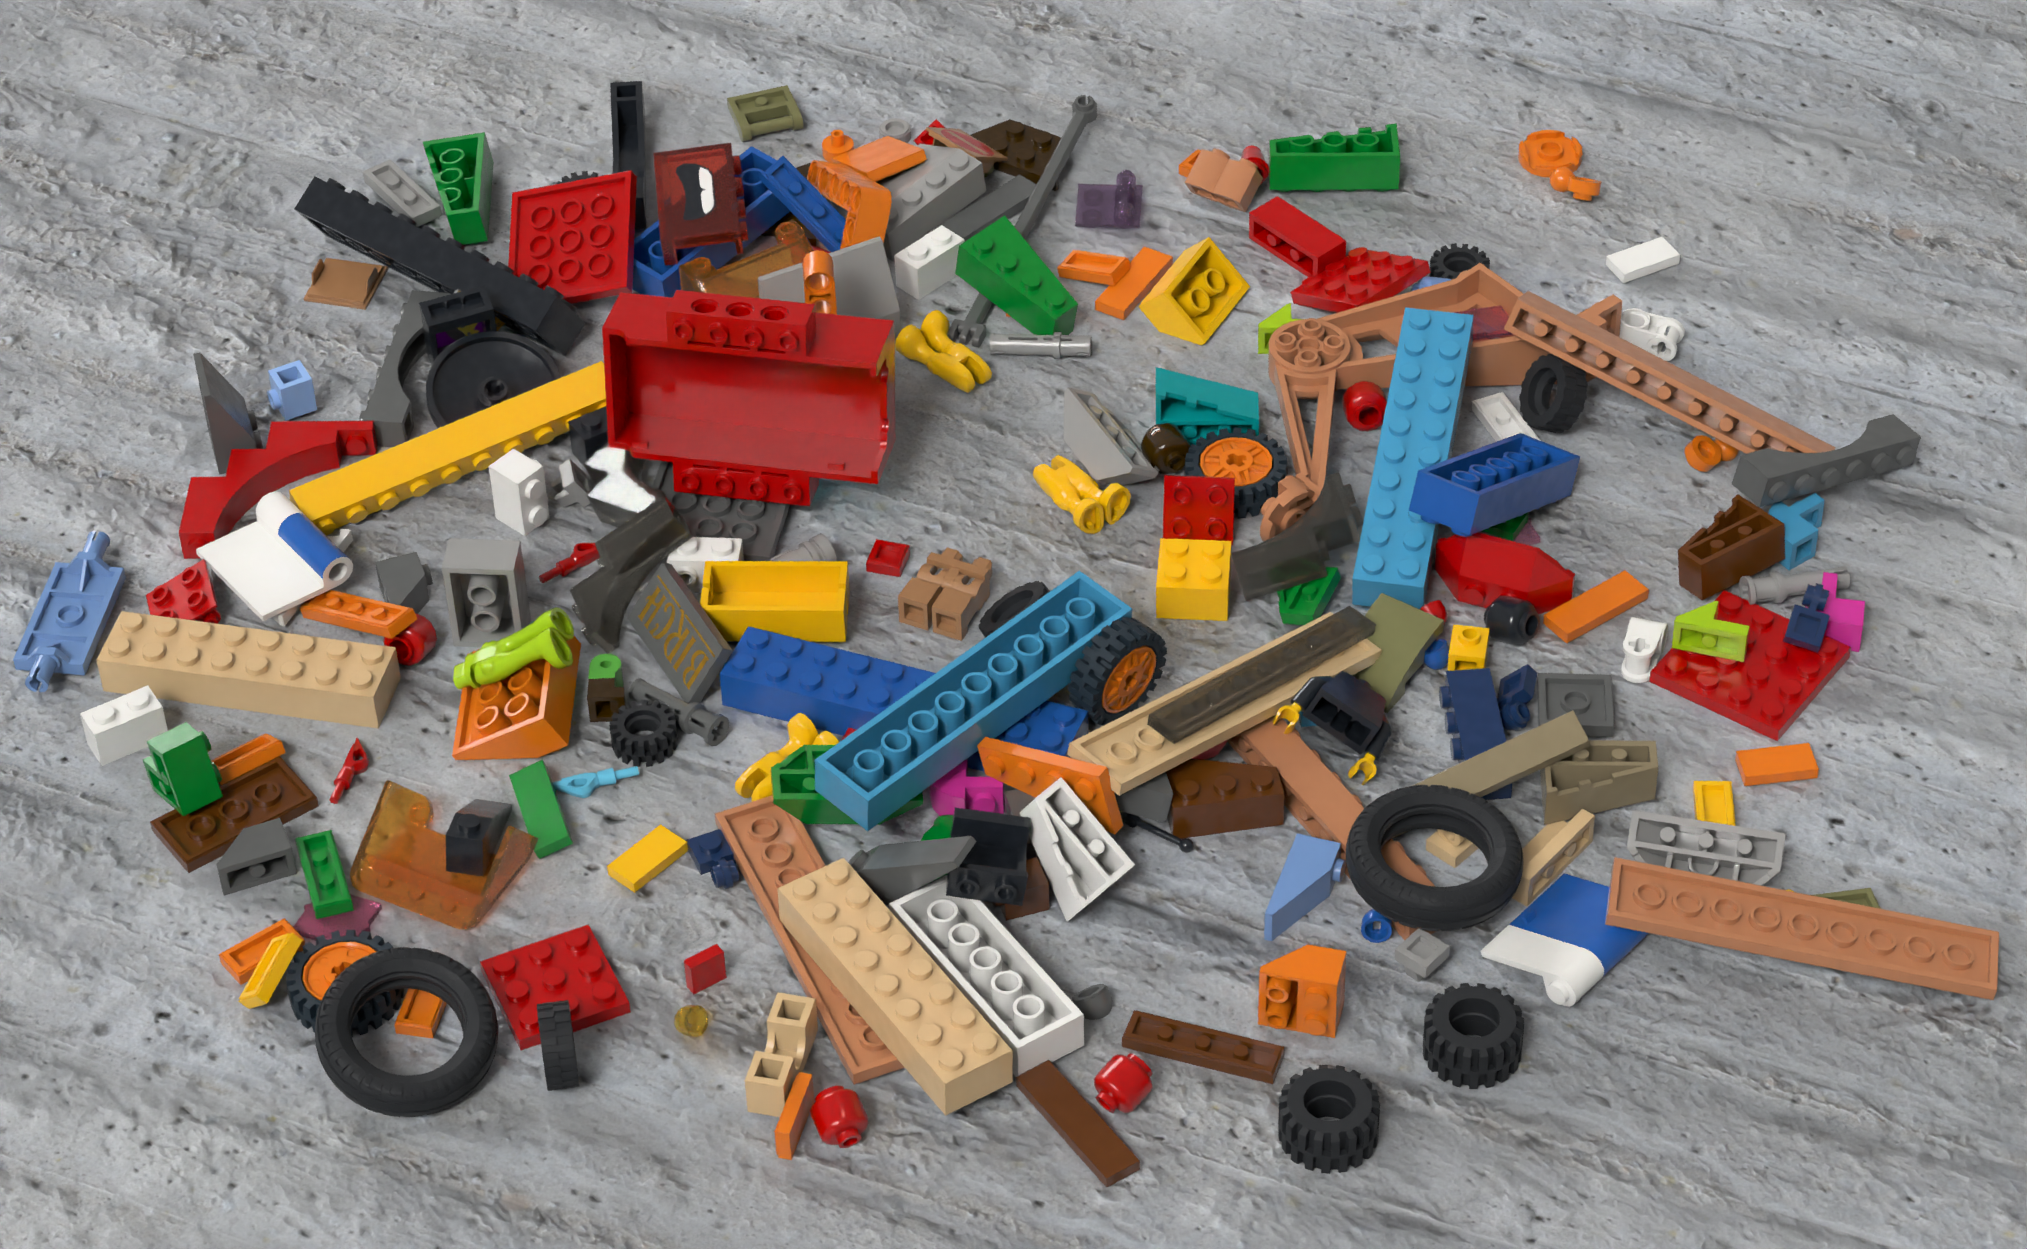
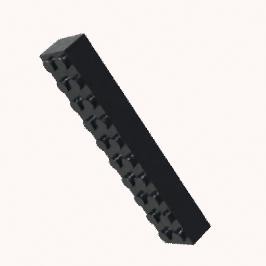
[294,176,586,356]

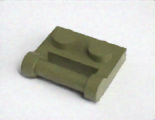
[727,85,803,142]

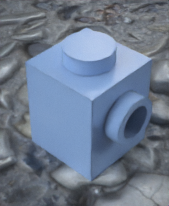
[267,360,317,421]

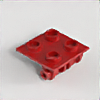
[1163,475,1235,546]
[146,559,221,624]

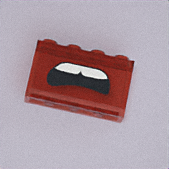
[653,143,749,266]

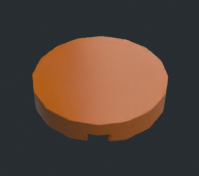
[1518,130,1582,178]

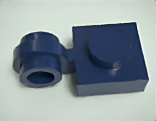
[1783,583,1830,653]
[1497,664,1537,731]
[686,829,739,890]

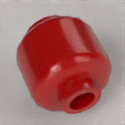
[1342,381,1387,432]
[383,613,437,666]
[1094,1053,1153,1113]
[810,1086,869,1148]

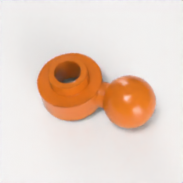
[1550,167,1602,201]
[1685,435,1739,472]

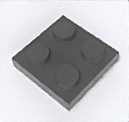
[1537,673,1614,737]

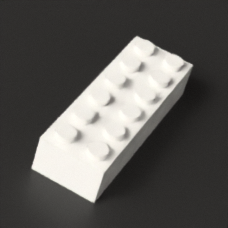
[889,875,1084,1077]

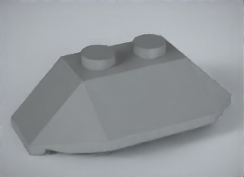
[1064,387,1160,485]
[1627,810,1786,886]

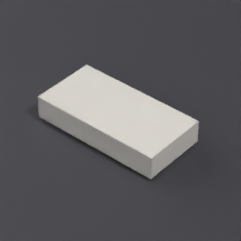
[1606,237,1680,283]

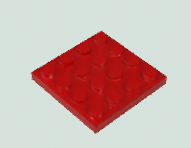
[508,170,637,304]
[1649,590,1851,741]

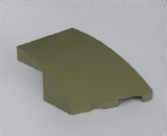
[1352,593,1444,713]

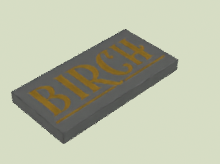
[627,562,733,704]

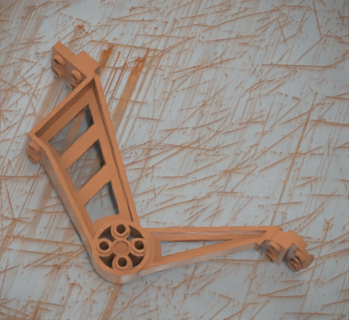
[1260,263,1623,553]

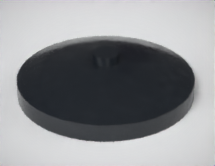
[426,331,561,428]

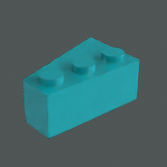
[1156,367,1259,446]

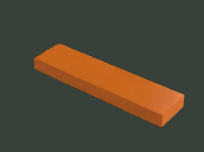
[299,590,417,639]

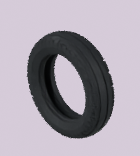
[1346,785,1523,931]
[315,947,498,1117]

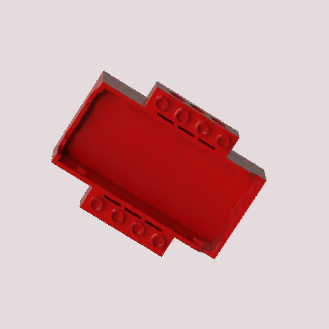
[602,290,896,506]

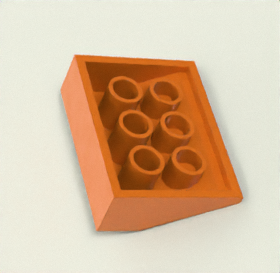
[452,636,581,760]

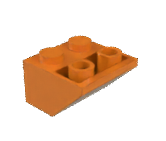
[1258,944,1346,1038]

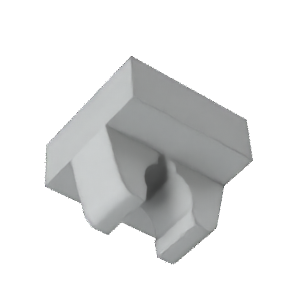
[552,459,595,508]
[1395,928,1450,982]

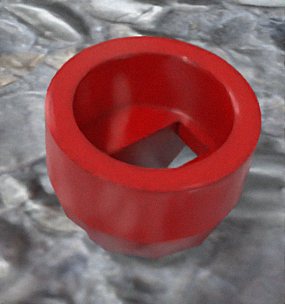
[1420,600,1447,625]

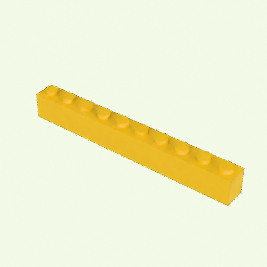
[289,361,606,536]

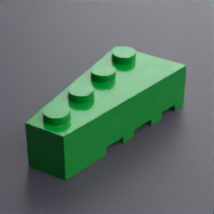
[1269,123,1400,192]
[423,132,494,245]
[955,215,1078,335]

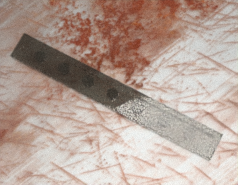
[1147,606,1376,744]

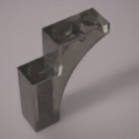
[584,442,677,540]
[1231,472,1363,601]
[570,496,692,654]

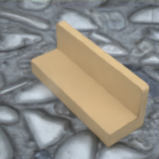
[1512,809,1595,906]

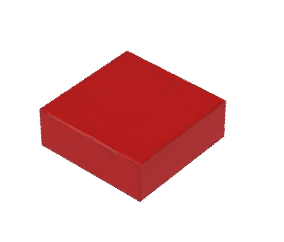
[866,539,910,577]
[684,944,727,995]

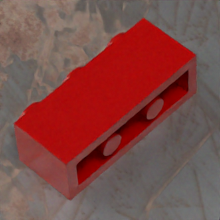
[1249,196,1346,278]

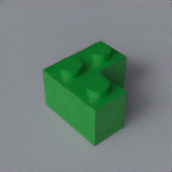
[142,722,223,816]

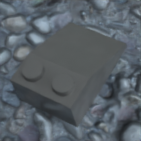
[193,352,263,475]

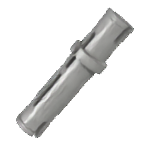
[990,332,1092,359]

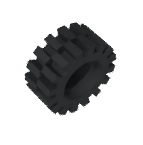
[1429,243,1490,280]
[609,700,678,767]

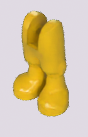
[895,310,992,393]
[1033,455,1131,534]
[735,713,839,802]

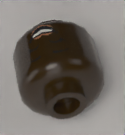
[1141,423,1190,474]

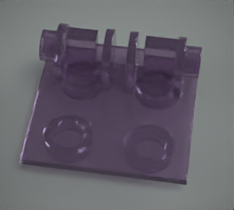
[1075,170,1143,229]

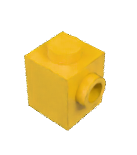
[1447,624,1490,671]

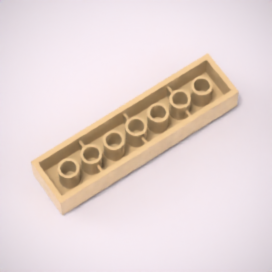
[96,611,401,729]
[778,858,1013,1116]

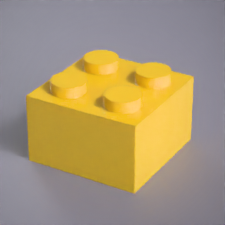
[1156,538,1231,621]

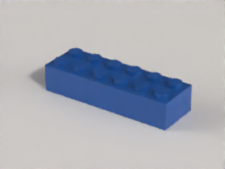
[632,146,790,298]
[1409,433,1581,536]

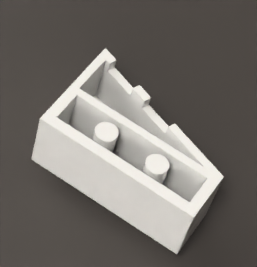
[1020,777,1135,922]

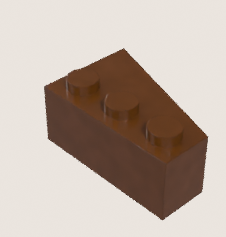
[1678,494,1785,600]
[1166,759,1284,839]

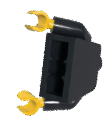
[1273,671,1392,785]

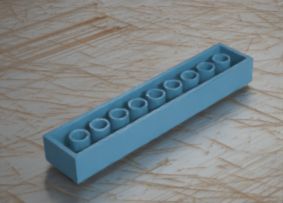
[1352,307,1474,609]
[815,570,1132,831]

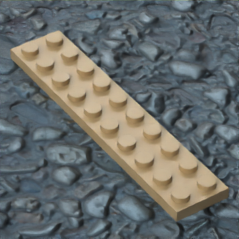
[1067,612,1382,796]

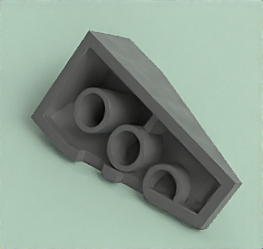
[848,836,976,906]

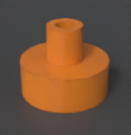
[822,130,854,163]

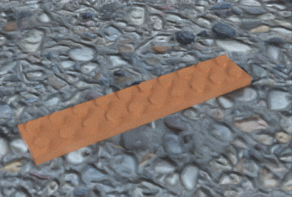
[715,796,904,1085]
[1605,857,1999,1000]

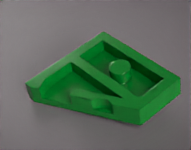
[1274,562,1341,625]

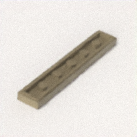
[1392,710,1591,839]

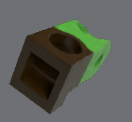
[587,654,627,722]

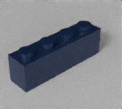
[1439,668,1512,800]

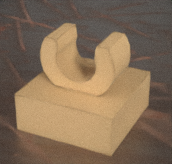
[1426,829,1478,868]

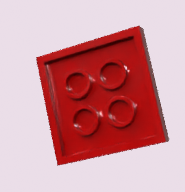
[1290,247,1431,313]
[480,924,631,1051]

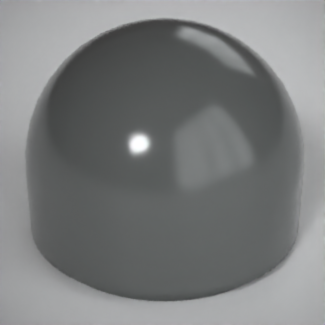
[1071,984,1112,1020]

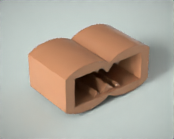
[1185,148,1263,212]

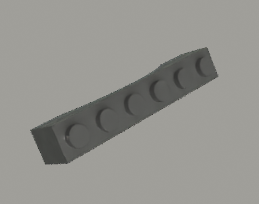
[359,290,451,447]
[1732,414,1921,507]

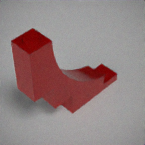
[179,421,378,559]

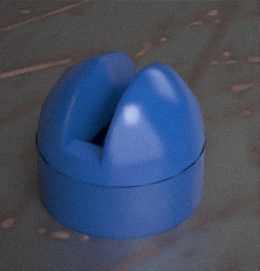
[1424,639,1449,670]
[1361,909,1392,943]

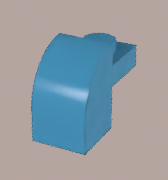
[1768,493,1825,571]

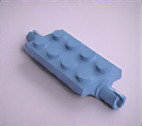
[13,531,126,692]

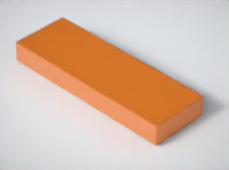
[1095,247,1173,320]
[1543,570,1649,643]

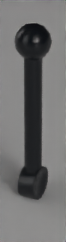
[1124,813,1194,853]

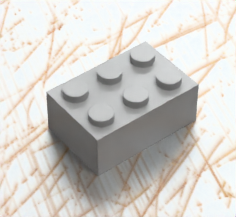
[442,538,531,647]

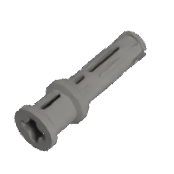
[1739,566,1850,605]

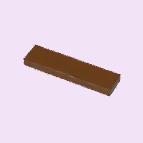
[1122,1010,1285,1084]
[1016,1060,1140,1188]

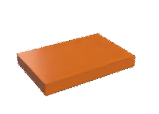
[831,136,927,182]

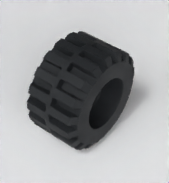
[1423,983,1524,1089]
[1278,1065,1380,1174]

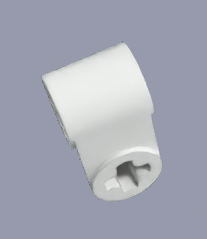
[1619,308,1685,361]
[1621,617,1668,683]

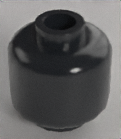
[1484,596,1540,645]

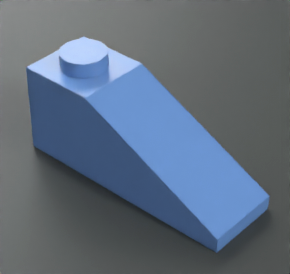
[1264,833,1346,941]

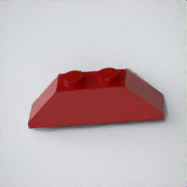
[1435,532,1575,615]

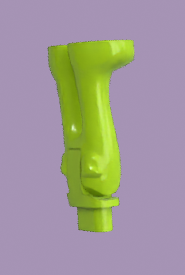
[453,607,574,689]

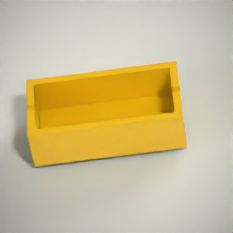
[700,561,850,642]

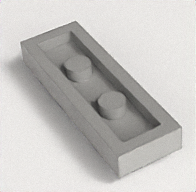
[363,160,442,227]

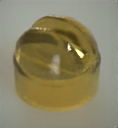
[674,1005,708,1037]

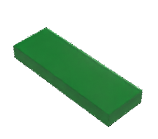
[509,759,573,859]
[295,830,354,919]

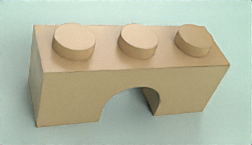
[745,992,818,1117]

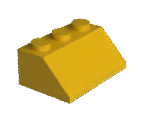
[1138,237,1250,345]

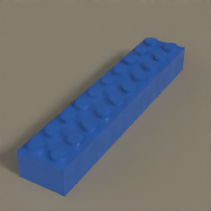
[719,626,1089,772]

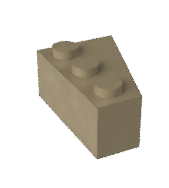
[1540,740,1658,825]

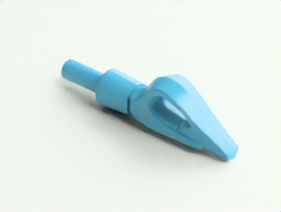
[553,766,639,798]

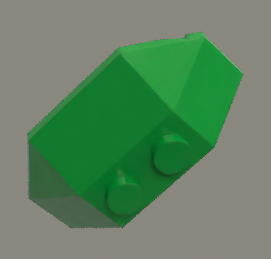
[771,745,923,825]

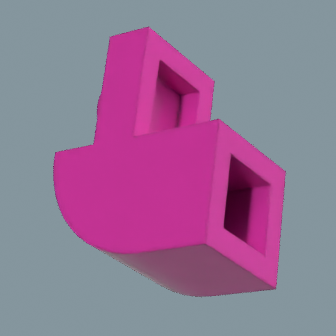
[1805,572,1865,652]
[930,759,1004,816]

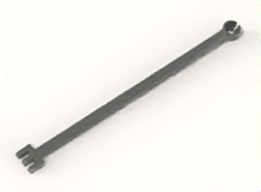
[948,95,1097,348]

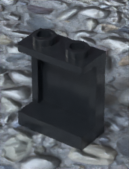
[946,807,1031,906]

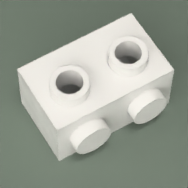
[894,225,965,300]
[488,449,550,536]
[667,536,744,592]
[80,685,168,766]

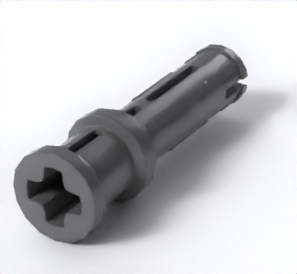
[629,678,729,746]

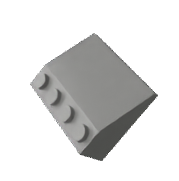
[834,144,986,261]
[758,236,901,338]

